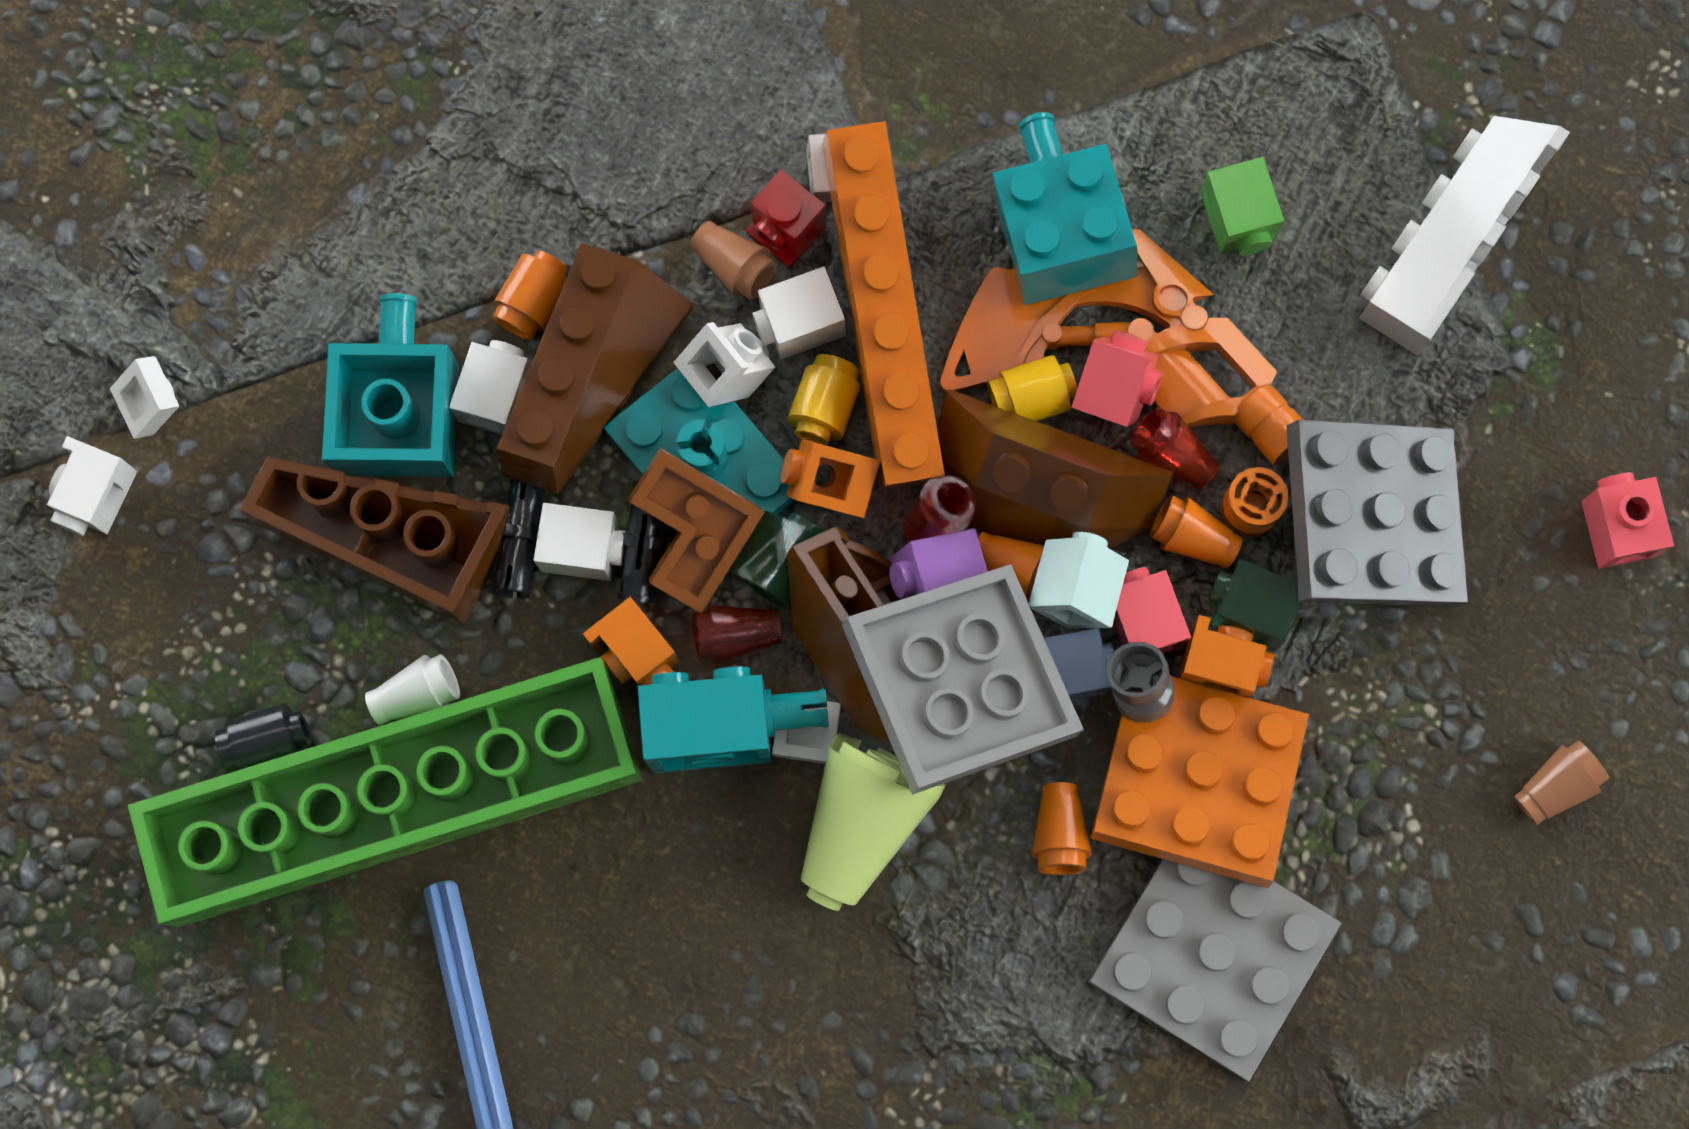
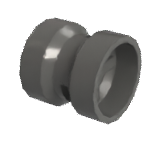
[1106,642,1175,722]

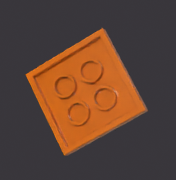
[1090,676,1309,888]

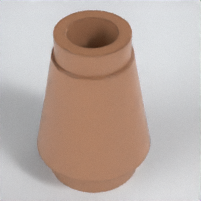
[690,221,778,300]
[1513,740,1610,825]

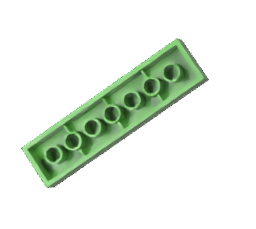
[128,657,642,927]

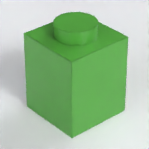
[1200,157,1284,256]

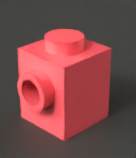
[1071,331,1163,427]
[1581,472,1674,569]

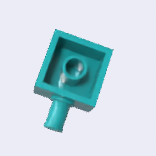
[993,112,1137,305]
[322,293,459,477]
[638,666,829,773]

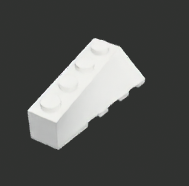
[1359,116,1570,356]

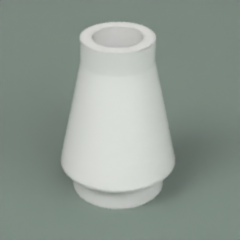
[365,655,460,725]

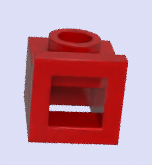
[746,169,827,269]

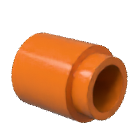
[491,250,568,341]

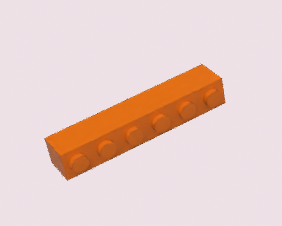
[822,121,945,489]

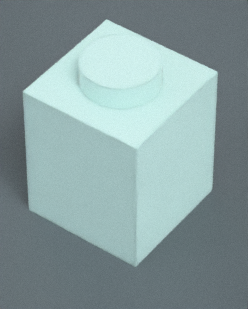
[1029,532,1129,629]

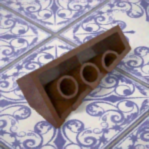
[497,243,693,494]
[239,457,510,625]

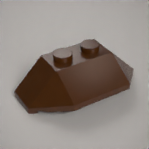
[936,390,1173,549]
[787,526,902,743]

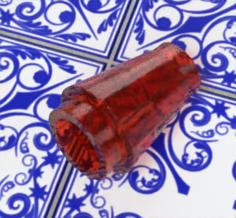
[1131,408,1219,488]
[903,476,975,541]
[692,605,782,664]

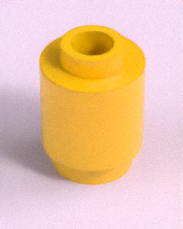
[787,354,861,445]
[987,355,1077,421]

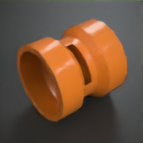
[1221,467,1289,537]

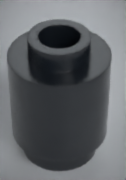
[215,703,311,774]

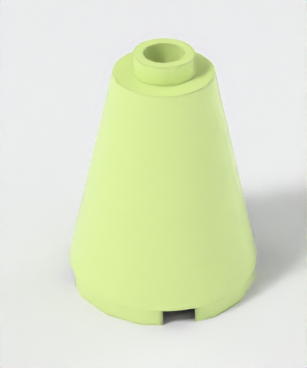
[801,733,946,911]

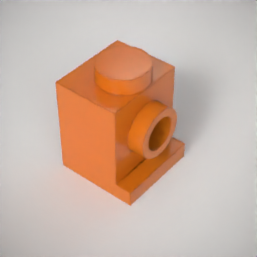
[780,439,880,518]
[583,596,679,686]
[1178,615,1275,697]

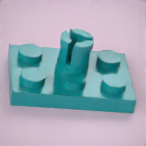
[603,368,795,536]

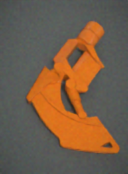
[940,229,1303,466]

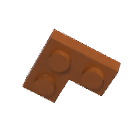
[629,447,765,614]

